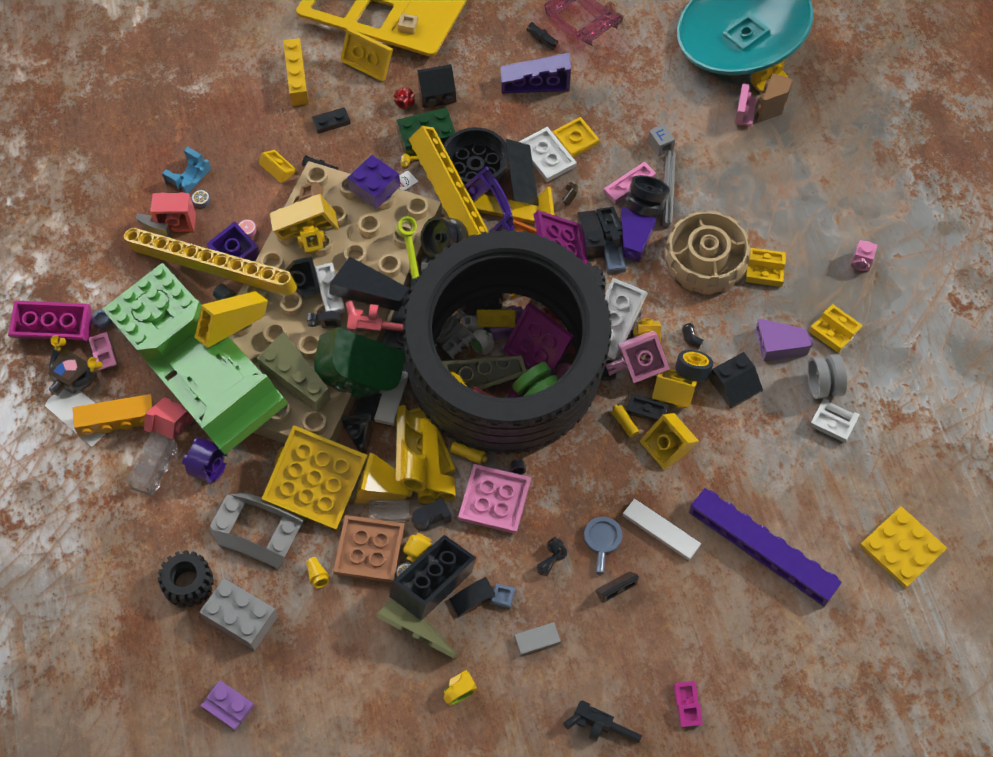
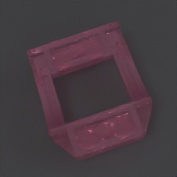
[544,0,621,47]

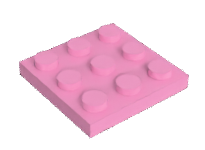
[458,464,531,534]

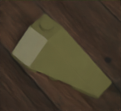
[376,598,459,658]

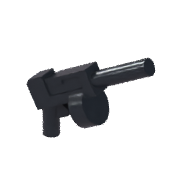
[563,700,642,743]

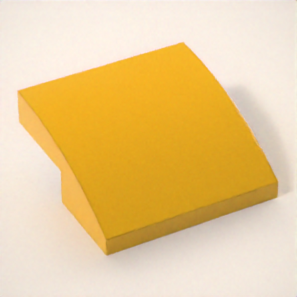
[745,248,786,287]
[808,304,863,353]

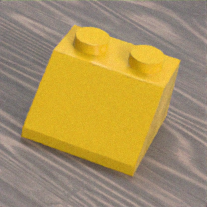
[652,369,697,409]
[639,413,699,470]

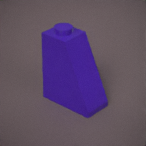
[620,207,656,262]

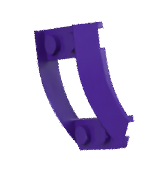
[465,167,514,232]

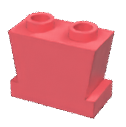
[144,397,193,439]

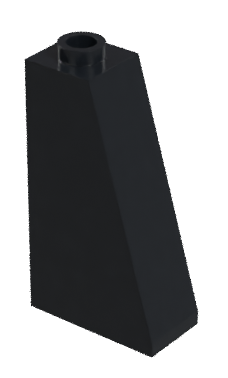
[329,257,409,311]

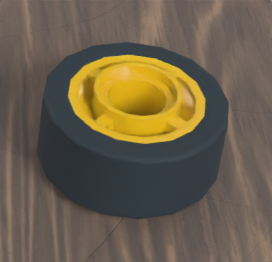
[675,350,714,381]

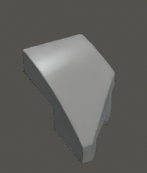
[136,213,171,238]

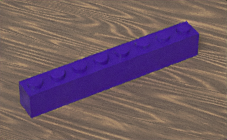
[689,488,842,607]

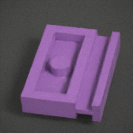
[200,681,255,731]

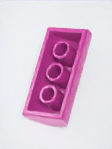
[8,301,93,341]

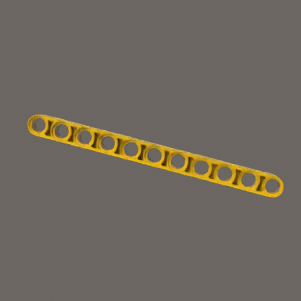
[124,228,297,296]

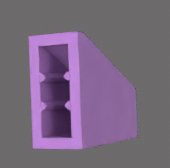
[755,319,813,361]

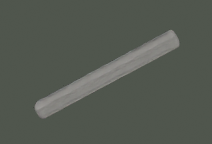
[662,151,676,227]

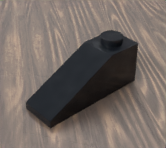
[577,210,605,259]

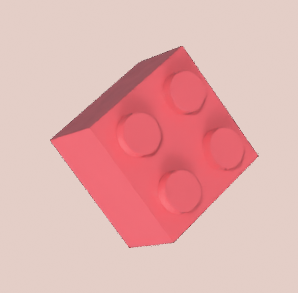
[150,192,196,232]

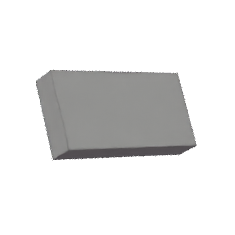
[514,622,561,656]

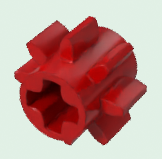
[393,87,415,109]

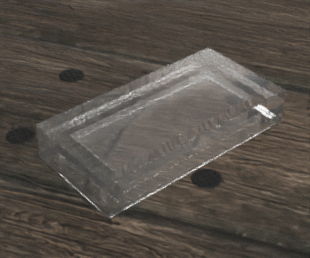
[369,500,410,522]

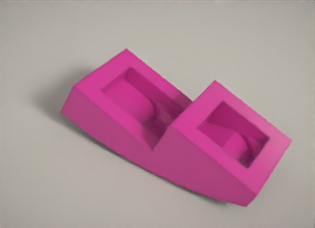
[673,681,703,727]

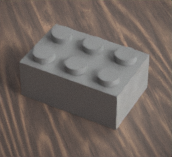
[199,578,278,651]

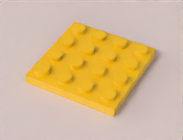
[262,425,367,530]

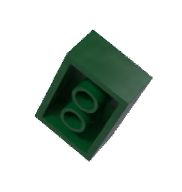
[396,108,456,156]

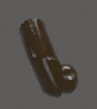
[562,182,578,206]

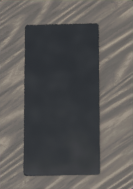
[506,139,539,206]

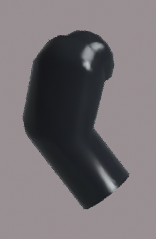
[682,323,704,348]

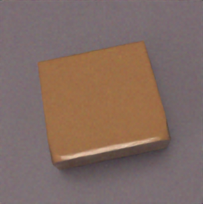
[298,182,324,201]

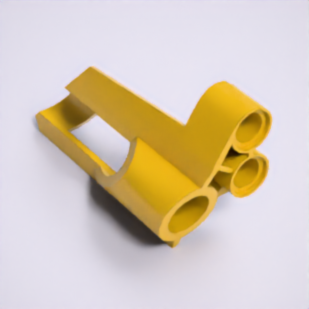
[396,405,456,504]

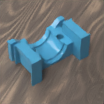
[162,146,211,193]

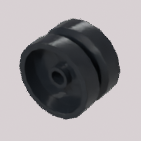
[625,175,670,217]
[420,217,468,257]

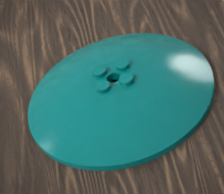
[677,0,814,75]

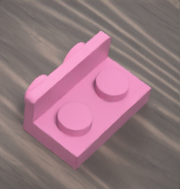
[735,84,757,126]

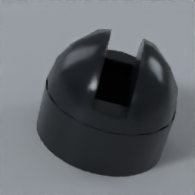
[510,459,526,475]

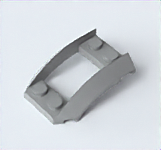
[209,493,305,570]

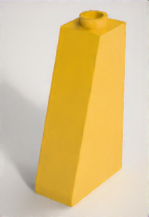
[195,291,268,348]

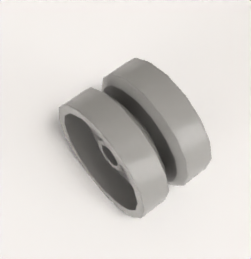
[808,354,847,399]

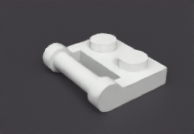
[810,398,860,443]

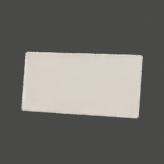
[45,389,106,446]

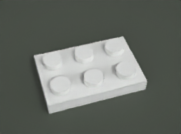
[519,127,577,182]

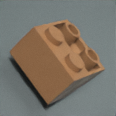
[756,74,793,122]

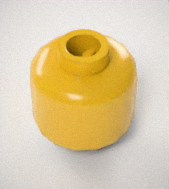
[403,532,433,562]

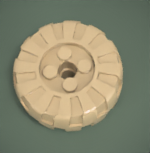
[665,211,751,295]

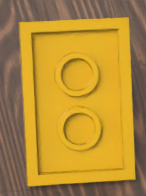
[340,28,393,81]

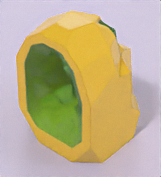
[443,670,477,706]

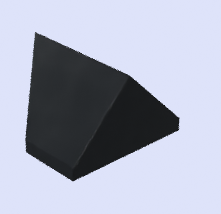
[285,256,321,297]
[342,413,373,454]

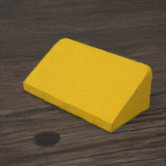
[259,150,297,183]
[538,187,555,216]

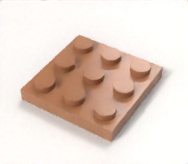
[333,515,405,583]

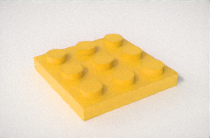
[859,506,947,589]

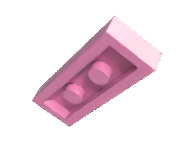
[603,162,656,204]

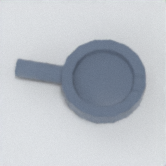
[584,516,622,575]

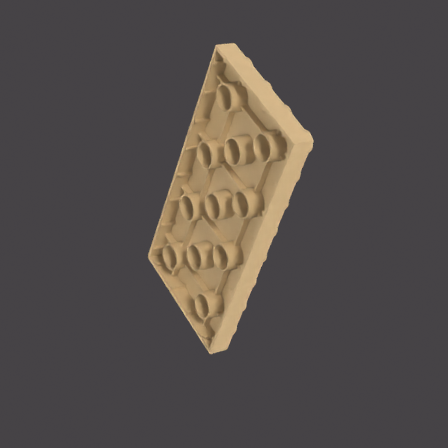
[214,161,442,443]

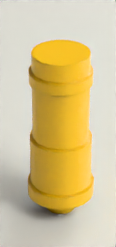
[611,404,640,438]
[450,442,487,465]

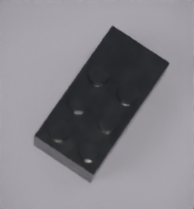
[389,535,476,621]

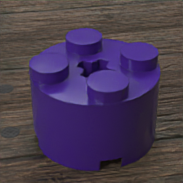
[182,437,228,483]

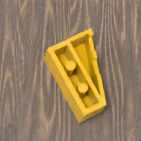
[270,194,339,240]

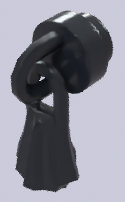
[537,537,567,576]

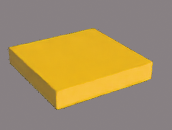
[552,117,600,158]

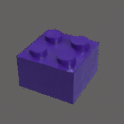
[347,155,401,209]
[206,222,260,261]

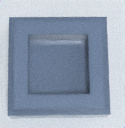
[490,583,516,609]

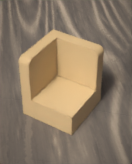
[398,14,418,34]

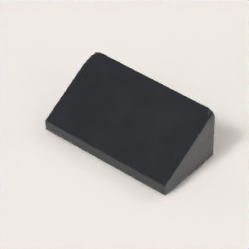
[595,572,639,603]

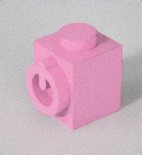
[851,240,877,271]

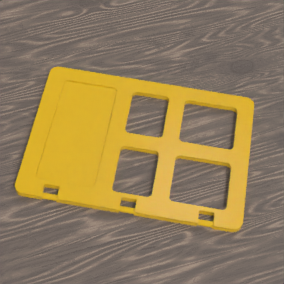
[296,0,467,57]

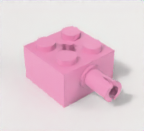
[605,330,670,383]

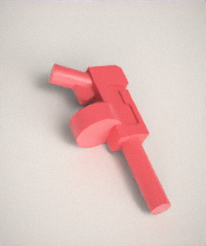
[345,301,403,333]

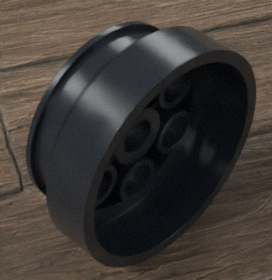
[443,127,509,193]

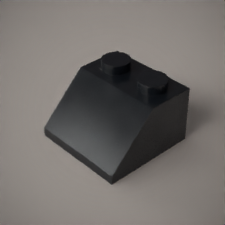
[417,64,456,108]
[709,352,763,409]

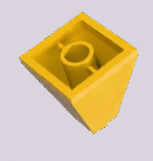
[354,453,413,504]

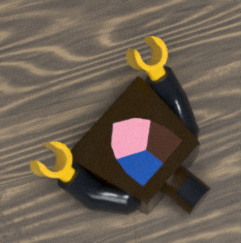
[48,336,103,396]

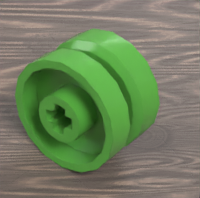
[512,361,559,397]

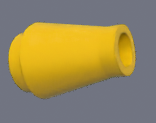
[306,557,329,589]

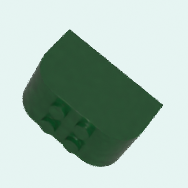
[314,327,405,398]

